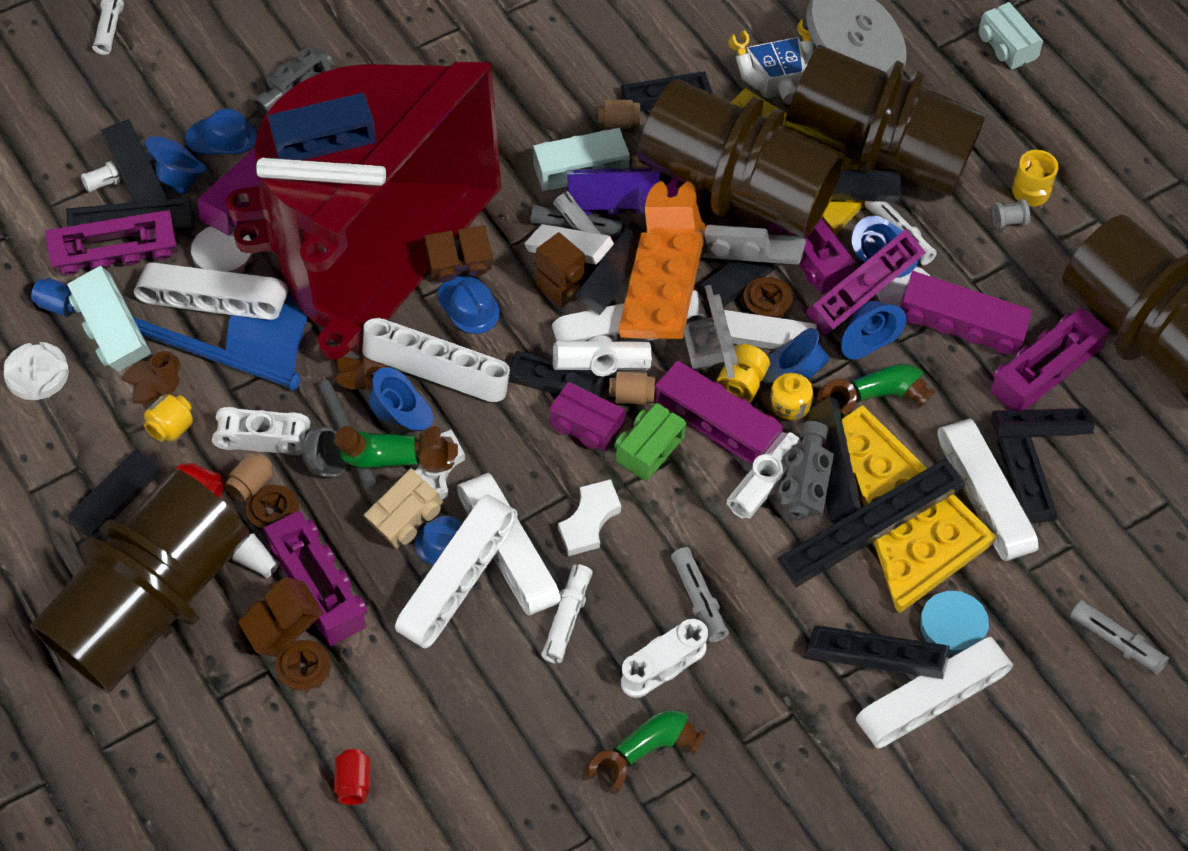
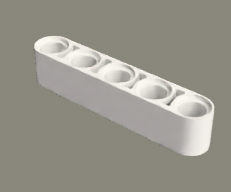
[134,263,288,320]
[552,290,707,342]
[362,318,510,402]
[938,419,1038,561]
[457,473,561,616]
[395,494,518,648]
[856,637,1013,749]

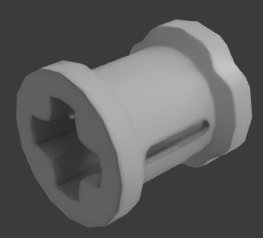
[992,199,1030,230]

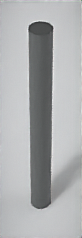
[319,380,376,488]

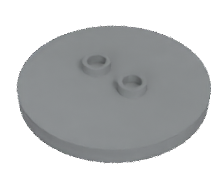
[806,0,907,72]

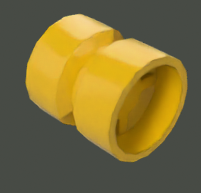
[1012,150,1058,206]
[716,344,770,403]

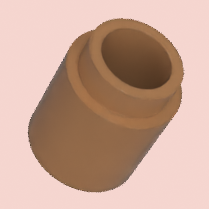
[598,100,640,129]
[609,372,655,405]
[224,453,273,502]

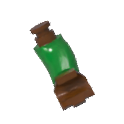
[816,364,936,419]
[334,425,458,472]
[582,710,706,795]

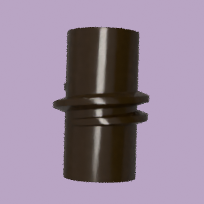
[784,44,987,197]
[638,79,845,238]
[1062,214,1188,395]
[29,468,250,694]

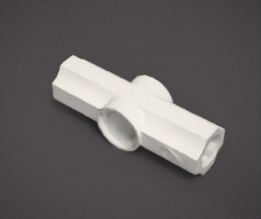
[553,335,652,377]
[727,432,802,519]

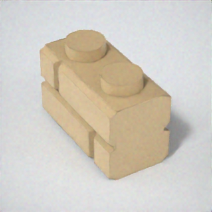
[364,468,443,549]

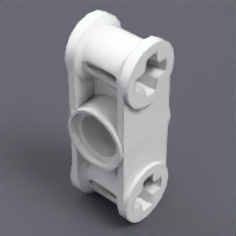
[212,407,310,455]
[621,619,708,698]

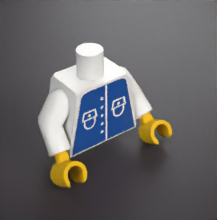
[728,19,815,104]

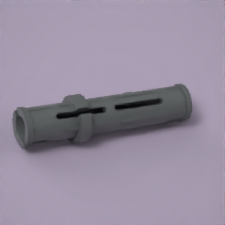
[531,204,624,239]

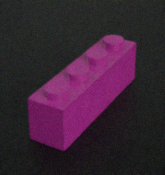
[198,147,261,236]
[899,270,1032,355]
[654,360,783,466]

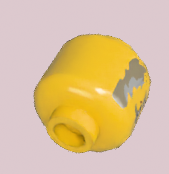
[770,373,813,420]
[144,394,193,442]

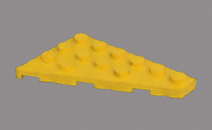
[842,405,997,613]

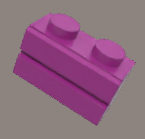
[549,382,625,451]

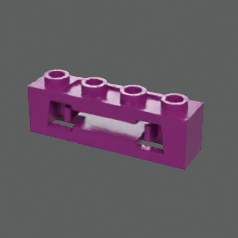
[45,210,178,276]
[759,218,855,295]
[805,229,926,336]
[990,307,1110,410]
[264,510,368,646]

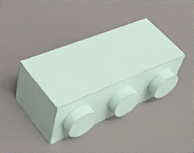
[533,128,630,192]
[67,266,151,372]

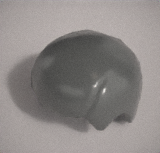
[302,427,348,477]

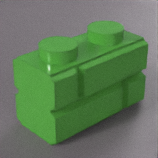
[615,403,686,481]

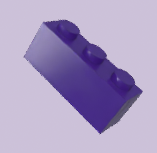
[567,167,659,215]

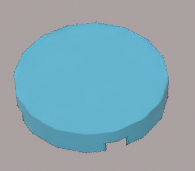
[920,591,989,655]

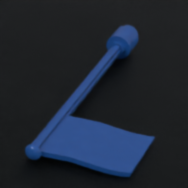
[31,278,307,391]

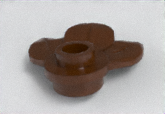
[122,351,181,403]
[334,356,388,392]

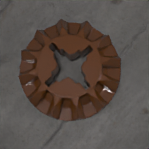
[743,277,793,318]
[246,485,299,531]
[275,640,331,693]

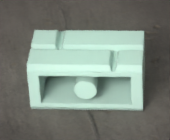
[979,2,1043,70]

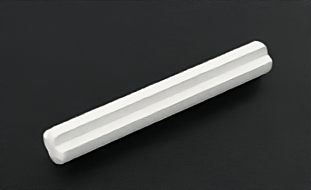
[256,158,386,186]

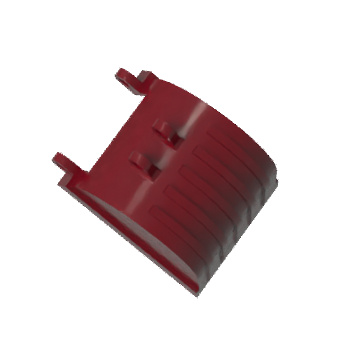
[226,62,502,359]

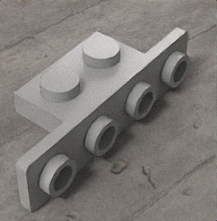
[700,225,806,264]
[684,285,738,379]

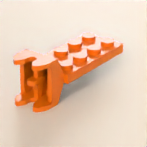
[618,181,706,339]

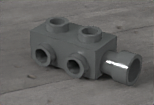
[254,46,334,116]
[779,421,834,520]

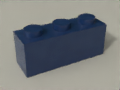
[268,92,377,161]

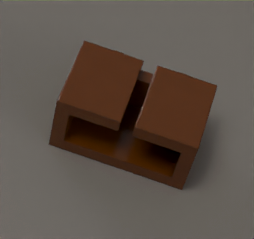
[424,225,493,282]
[536,232,585,308]
[238,577,324,657]

